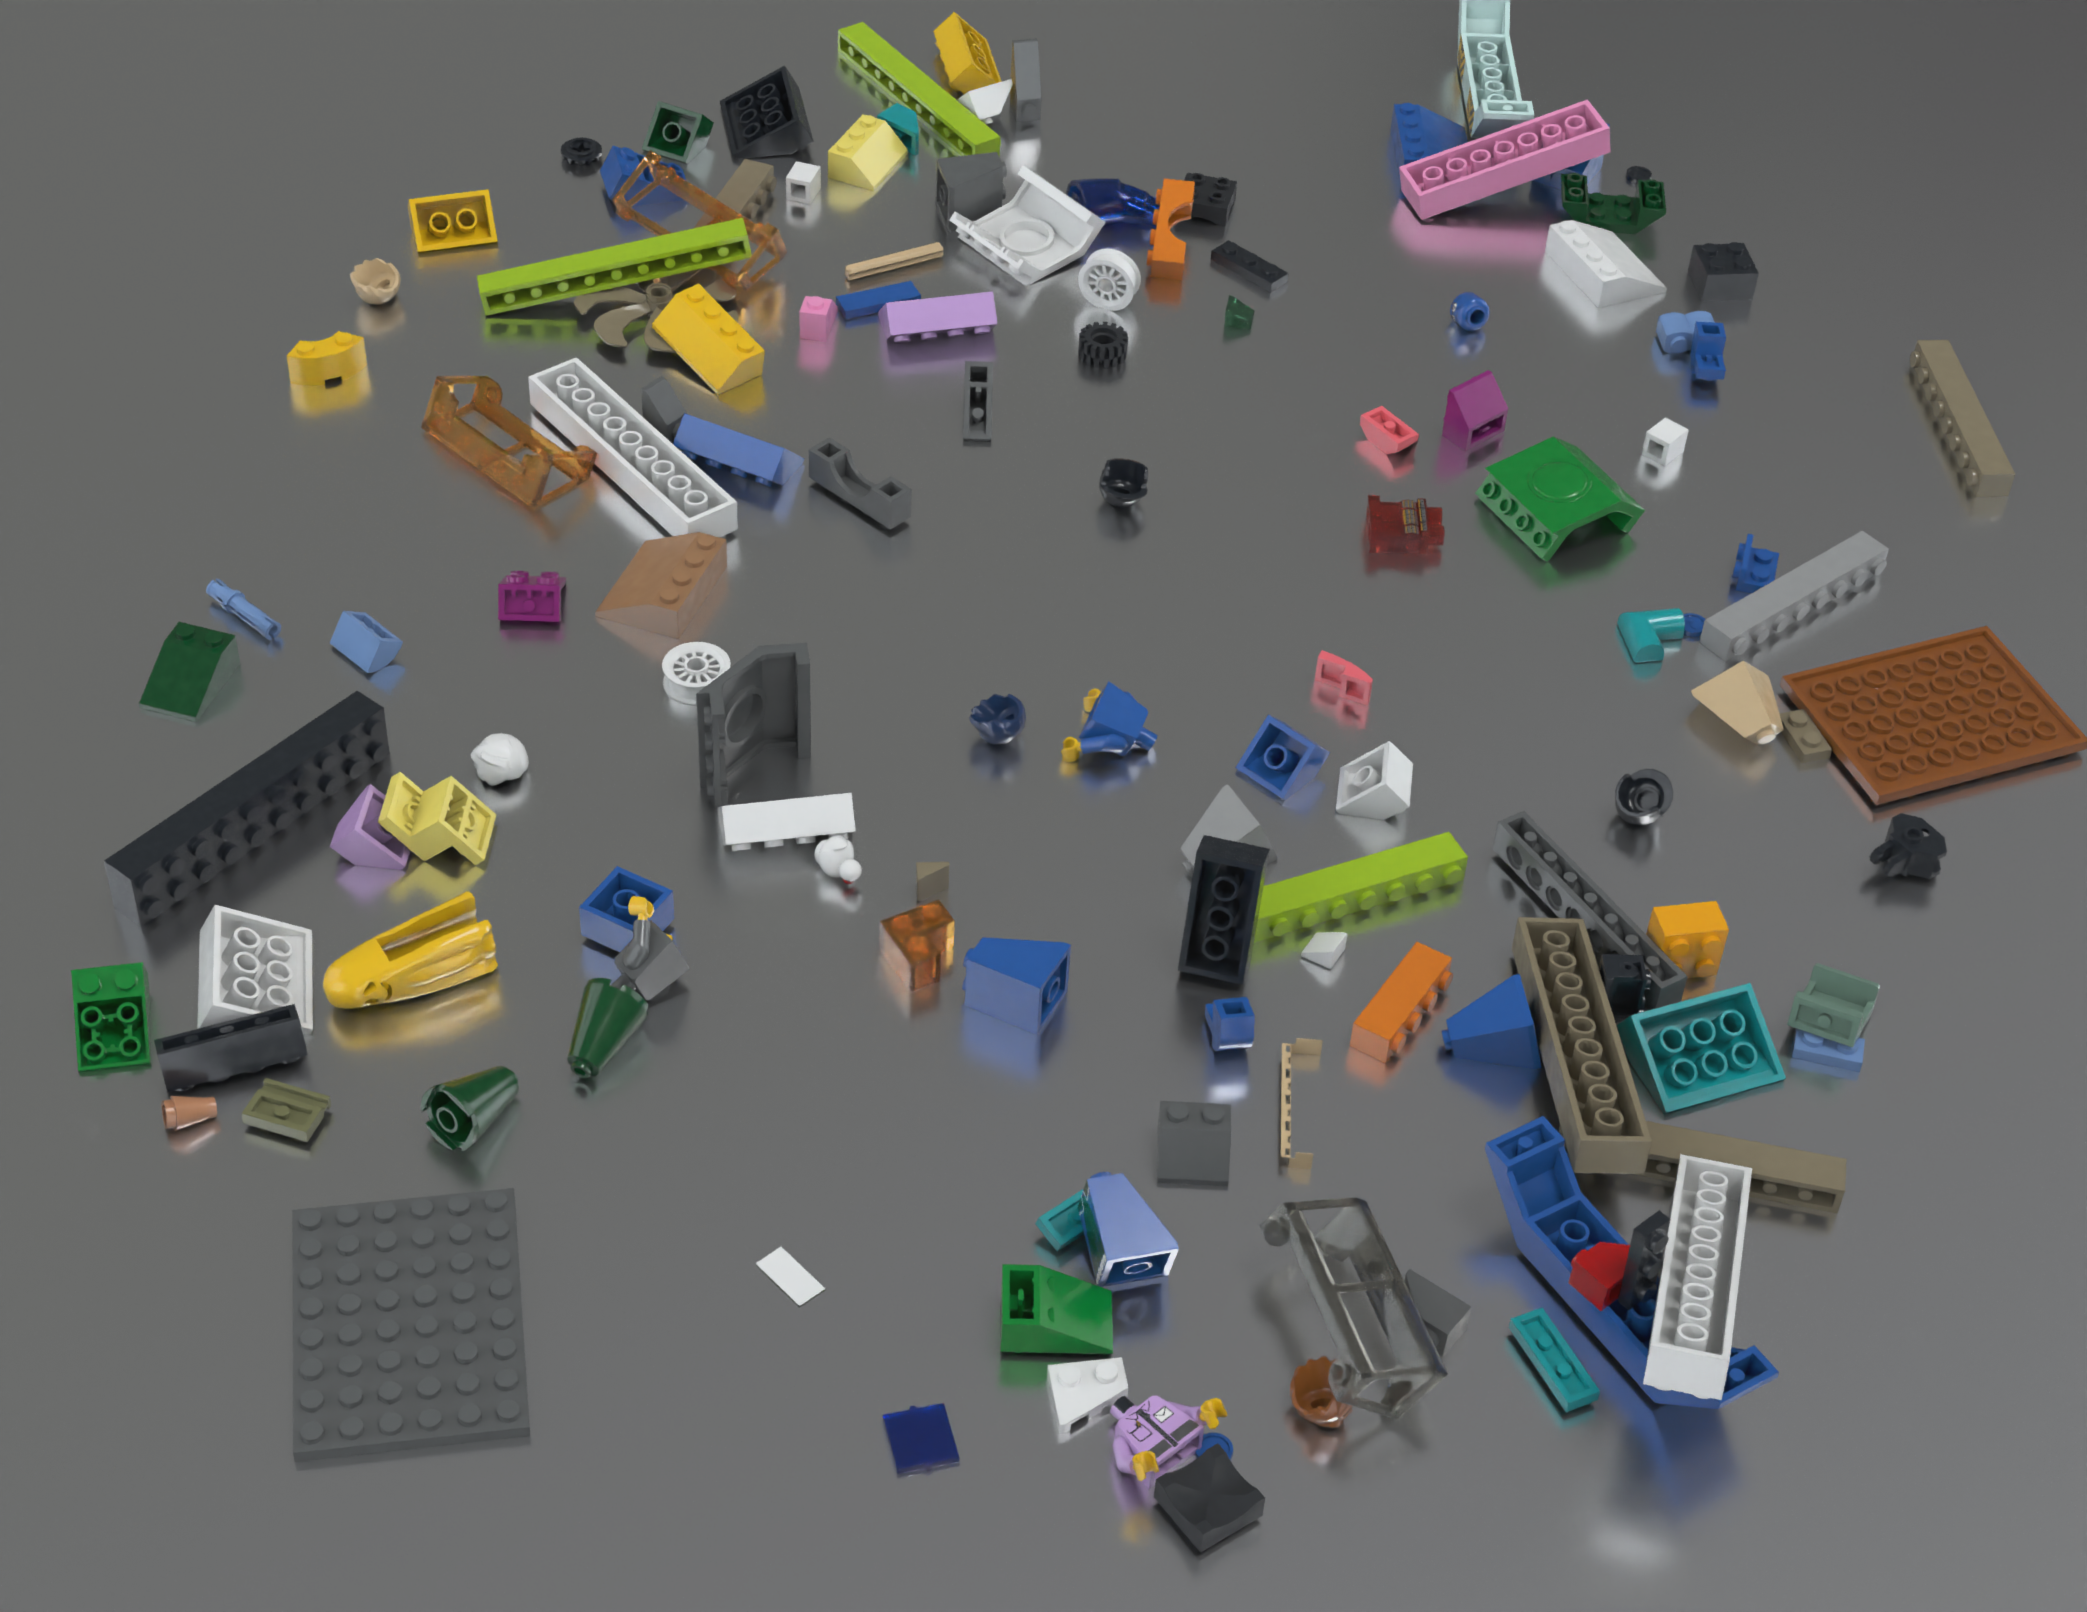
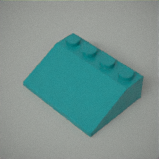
[1616,983,1786,1114]

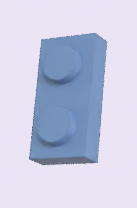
[1792,1028,1865,1072]

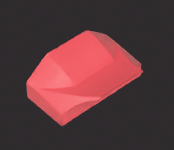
[1360,406,1419,454]

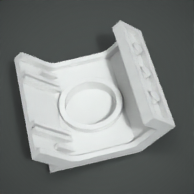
[950,166,1105,287]

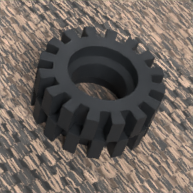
[1078,321,1128,368]

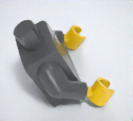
[610,896,690,1000]

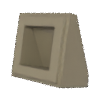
[916,862,949,901]

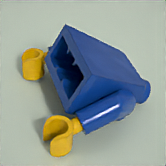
[1061,681,1158,762]

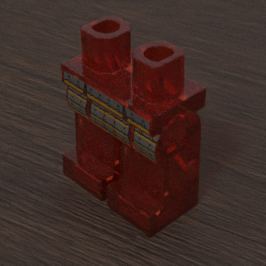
[1366,495,1445,554]

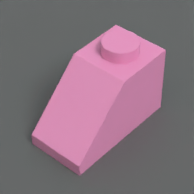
[799,296,838,342]

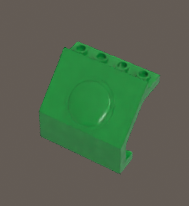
[1475,436,1645,561]

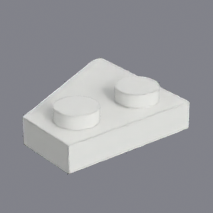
[1047,1357,1128,1434]

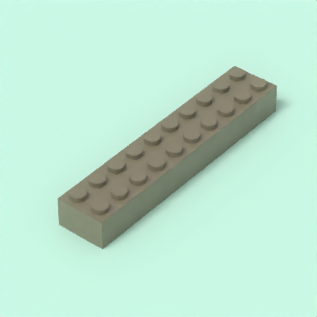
[1512,917,1652,1174]

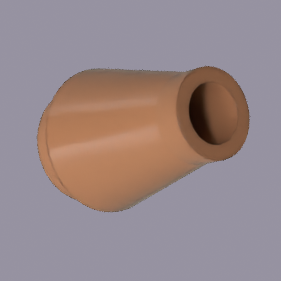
[161,1096,217,1131]

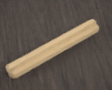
[845,242,943,281]

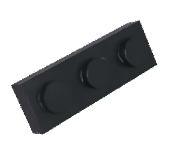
[1211,240,1289,292]
[1618,1210,1671,1310]

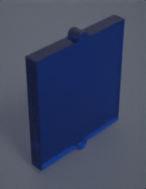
[883,1403,960,1474]

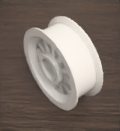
[1078,248,1141,311]
[662,642,731,706]

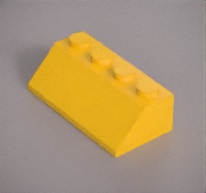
[933,12,1002,94]
[652,284,765,395]

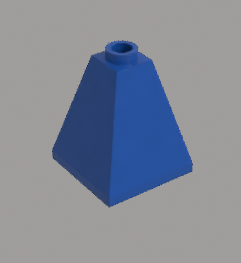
[1441,974,1542,1069]

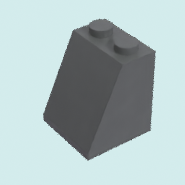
[935,152,1007,232]

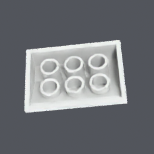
[1545,220,1667,308]
[197,905,313,1035]

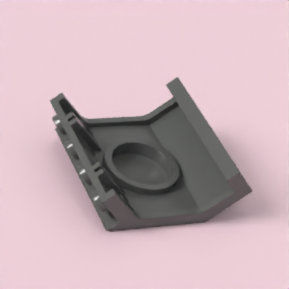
[696,643,811,809]

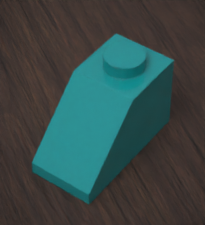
[877,103,919,156]

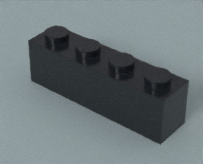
[154,1004,308,1092]

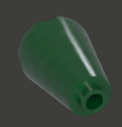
[567,978,649,1078]
[421,1066,519,1151]

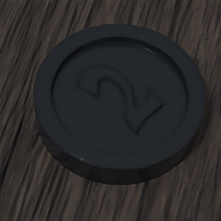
[1626,166,1652,184]

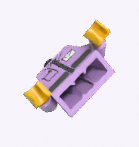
[1110,1396,1228,1489]

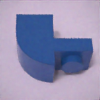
[1691,321,1726,381]
[1205,997,1255,1051]

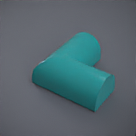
[1617,608,1685,662]

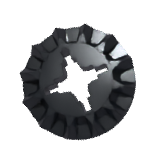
[561,137,602,166]

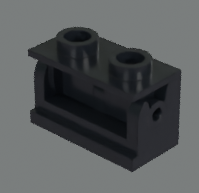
[1599,954,1651,1023]

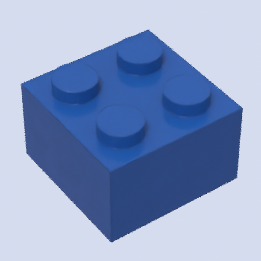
[579,866,674,952]

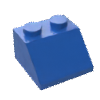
[1235,714,1331,800]

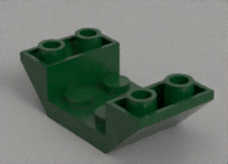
[1560,173,1666,235]

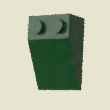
[139,622,240,722]

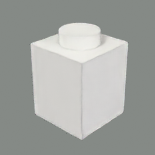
[786,161,821,205]
[1642,417,1688,466]

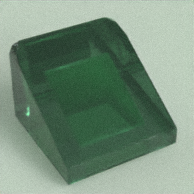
[1224,295,1255,330]

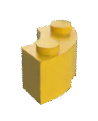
[287,331,367,386]

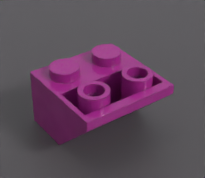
[1442,370,1508,452]

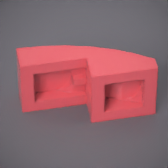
[1315,650,1373,706]

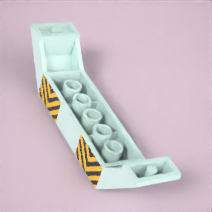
[1457,0,1534,139]

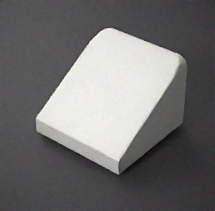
[1301,932,1348,969]

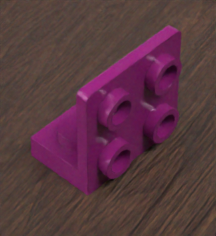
[498,571,566,622]

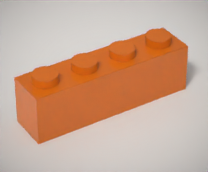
[1350,942,1453,1064]

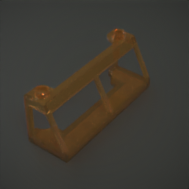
[612,150,787,291]
[421,376,597,507]

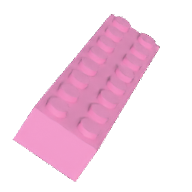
[1399,99,1611,220]

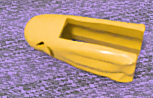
[323,891,498,1009]

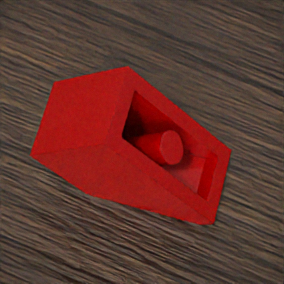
[1568,1242,1630,1311]

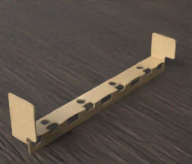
[1281,1038,1323,1169]

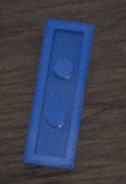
[836,281,921,319]

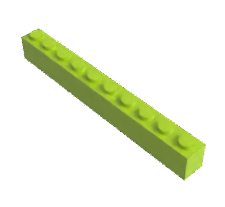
[838,22,1001,158]
[477,218,752,316]

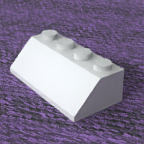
[717,793,856,851]

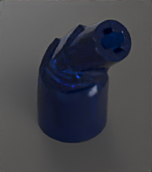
[1066,179,1160,227]

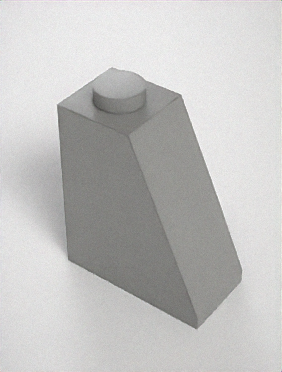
[1180,784,1278,878]

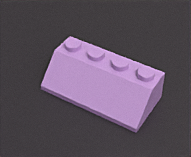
[878,292,997,343]

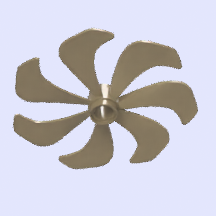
[574,269,738,353]

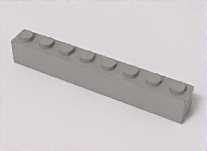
[1699,531,1889,662]

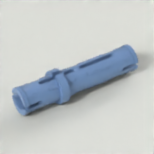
[206,579,281,640]

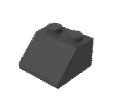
[1157,1101,1231,1186]

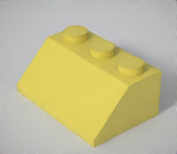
[828,114,908,191]

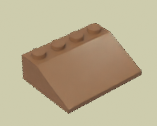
[595,532,727,639]

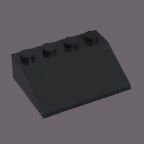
[720,66,814,159]

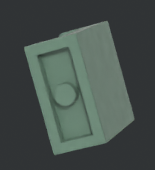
[1787,963,1880,1048]

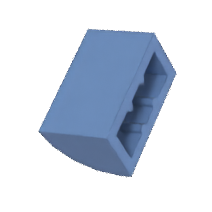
[330,611,403,673]

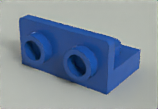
[1732,534,1779,593]

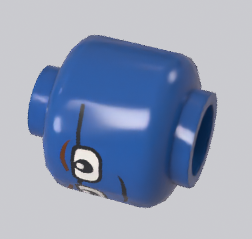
[1450,292,1490,331]

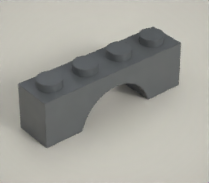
[809,437,912,529]

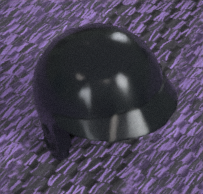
[1099,458,1148,507]
[1615,769,1674,826]

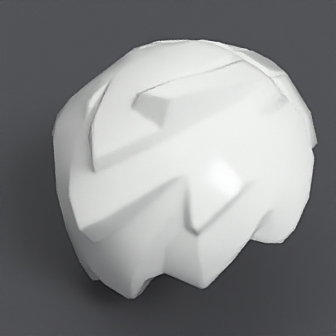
[471,733,529,786]

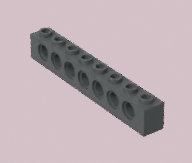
[1493,811,1688,1010]

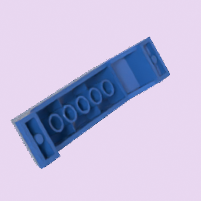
[1485,1116,1779,1409]

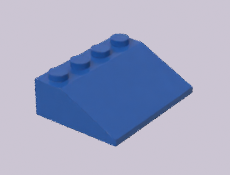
[1390,103,1468,184]

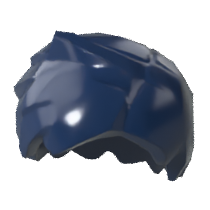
[969,694,1026,745]

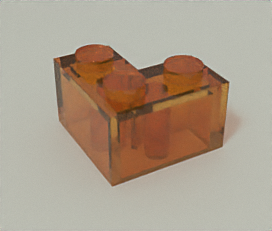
[879,899,955,993]

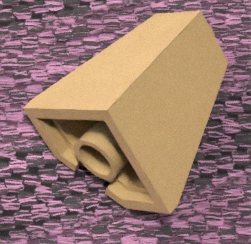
[1691,661,1784,745]

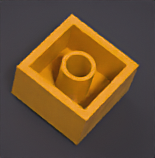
[1646,901,1729,978]

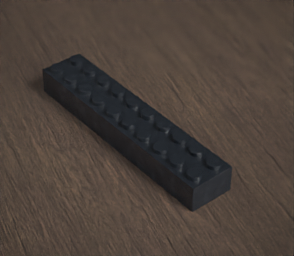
[104,691,390,927]

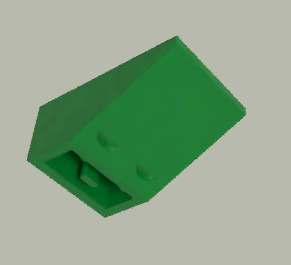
[71,962,151,1072]
[1001,1264,1113,1354]

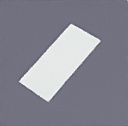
[755,1247,825,1306]

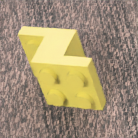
[378,772,496,865]

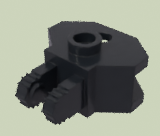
[1869,813,1947,879]

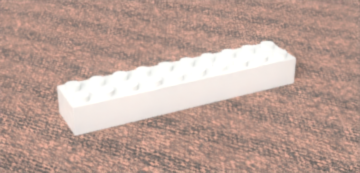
[528,357,738,537]
[1643,1154,1752,1400]

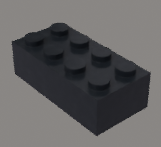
[1178,835,1270,985]

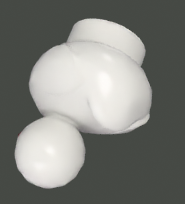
[814,836,862,884]

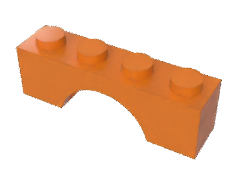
[1147,178,1195,280]

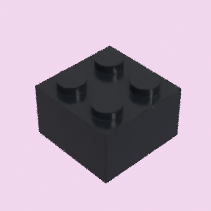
[1688,242,1759,302]

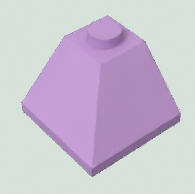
[330,784,410,870]

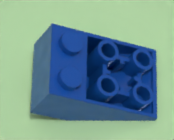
[600,146,692,207]

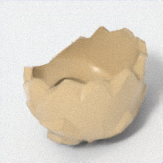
[350,258,401,305]

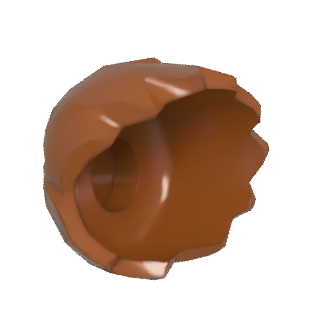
[1290,1356,1356,1428]

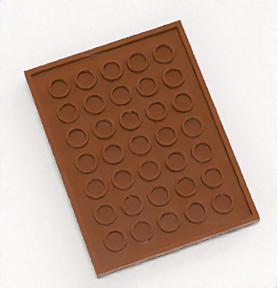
[1780,626,2087,805]

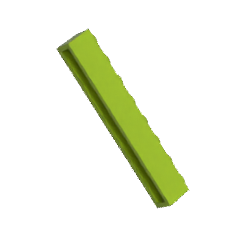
[1254,832,1468,943]

